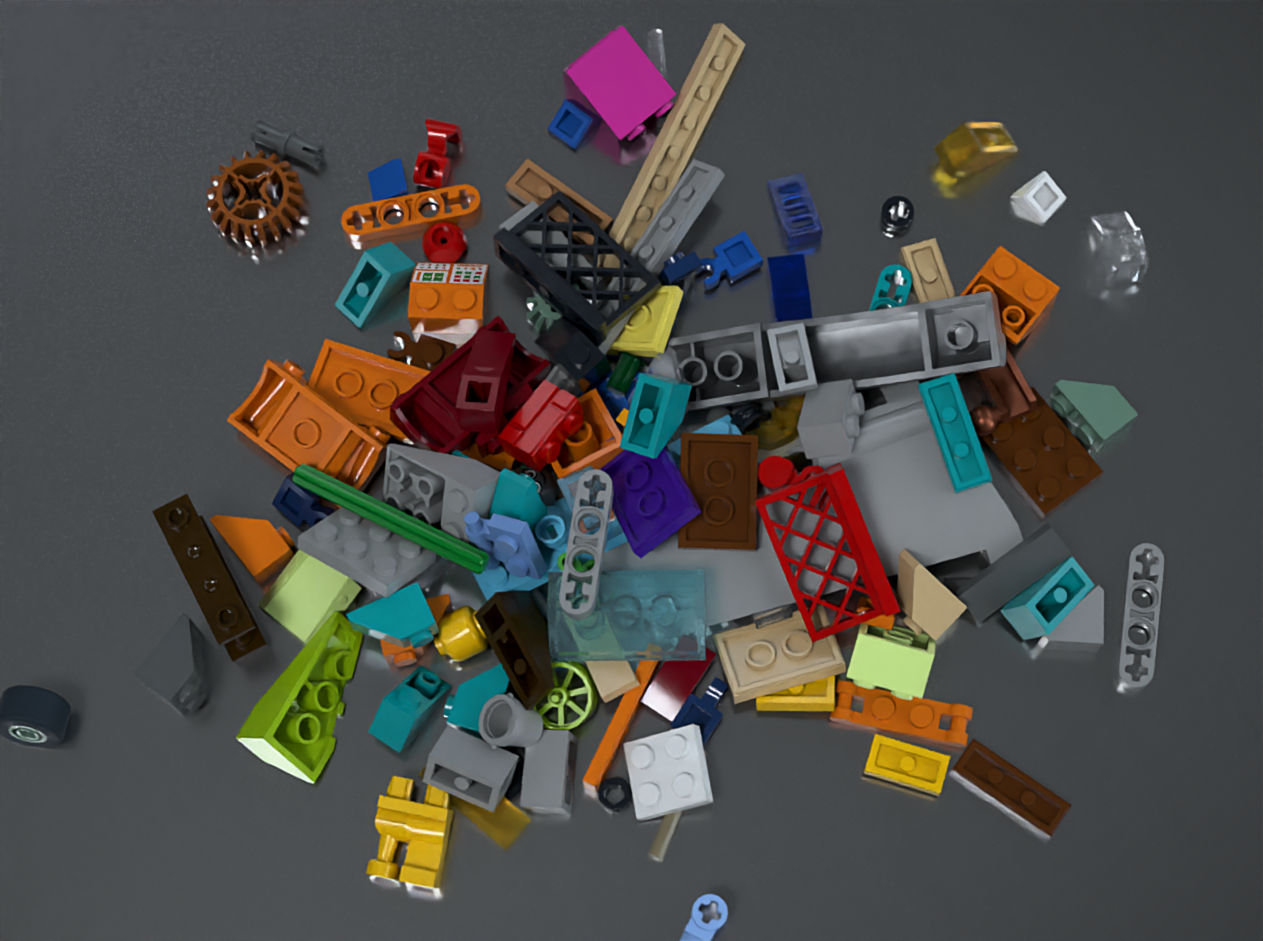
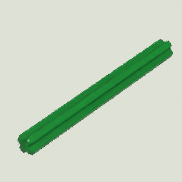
[292,464,490,574]

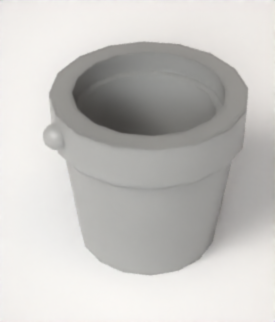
[478,693,543,749]

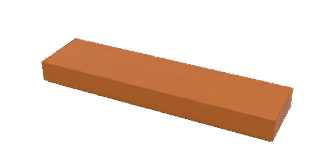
[582,642,663,793]

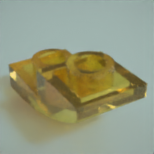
[745,398,805,450]

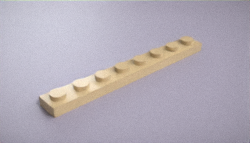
[598,23,746,281]

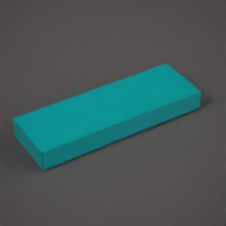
[917,373,993,495]

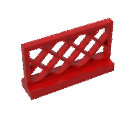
[754,462,900,643]

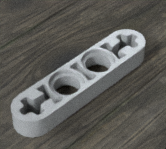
[559,469,614,620]
[1116,543,1164,691]

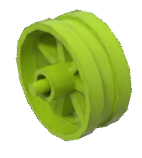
[533,659,599,730]

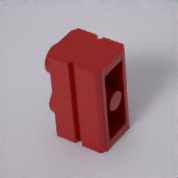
[498,379,585,472]

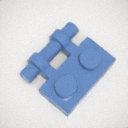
[464,512,547,580]

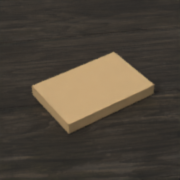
[713,604,846,704]

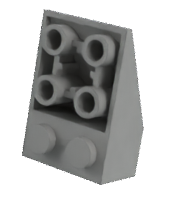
[382,444,500,547]

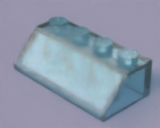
[547,570,707,661]

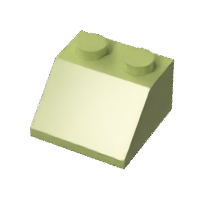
[846,623,936,700]

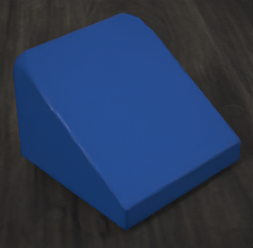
[547,99,601,149]
[367,158,409,202]

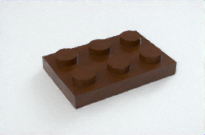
[977,386,1103,519]
[677,433,758,552]

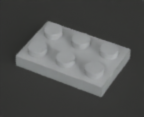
[298,507,436,598]

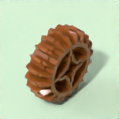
[206,150,305,247]

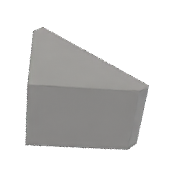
[1038,585,1104,652]

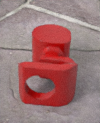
[413,118,462,189]
[758,456,828,514]

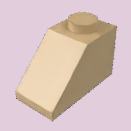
[897,549,967,641]

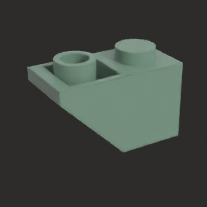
[1050,380,1138,452]

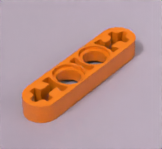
[341,184,482,242]

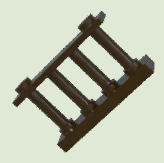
[152,494,269,665]

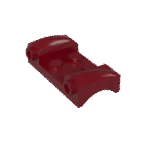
[390,316,551,455]

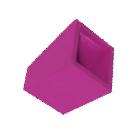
[563,25,677,141]

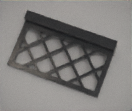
[493,191,661,347]

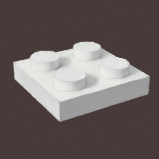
[623,724,713,821]

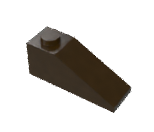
[474,591,555,710]

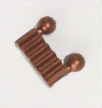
[955,346,1038,436]

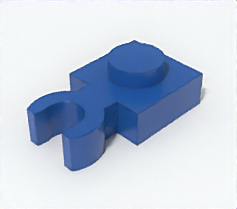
[695,231,763,289]

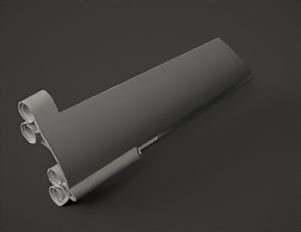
[591,381,1023,636]

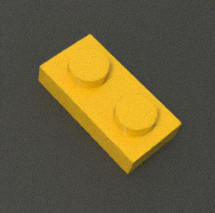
[756,675,836,711]
[864,734,950,796]

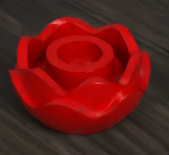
[422,221,468,264]

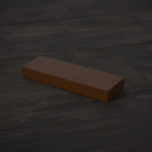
[951,738,1072,839]

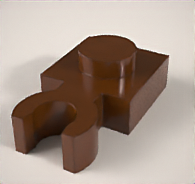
[387,331,457,371]

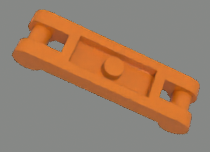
[829,680,973,748]

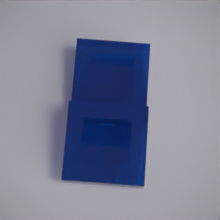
[767,254,813,322]

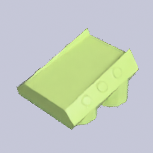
[258,550,362,645]

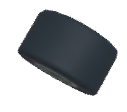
[0,685,71,748]

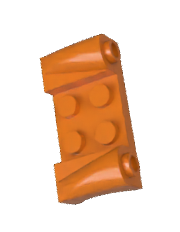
[227,359,391,508]

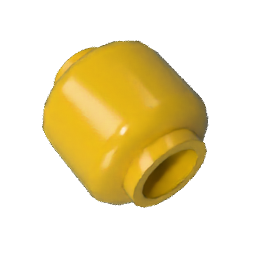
[433,606,489,662]

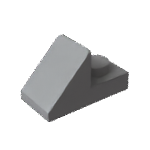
[767,322,818,396]

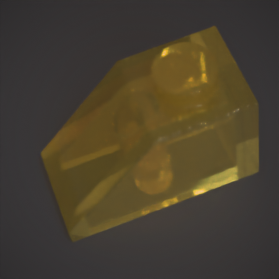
[934,122,1020,178]

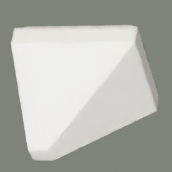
[1011,171,1067,223]

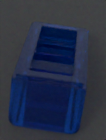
[767,172,823,248]

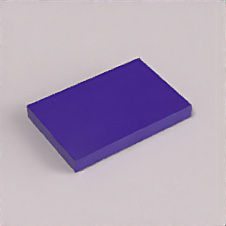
[599,445,701,558]

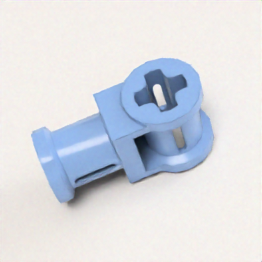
[679,894,728,941]

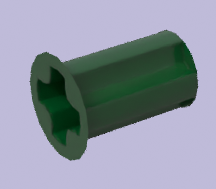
[605,351,645,397]

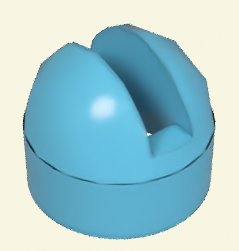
[535,515,568,549]

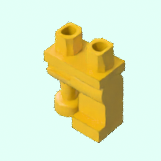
[366,776,454,889]

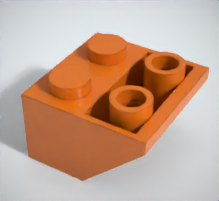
[960,246,1060,345]

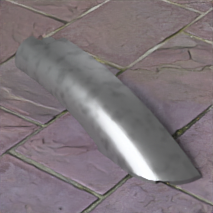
[636,291,1006,410]

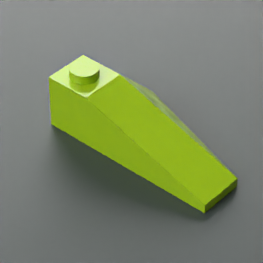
[236,612,363,783]

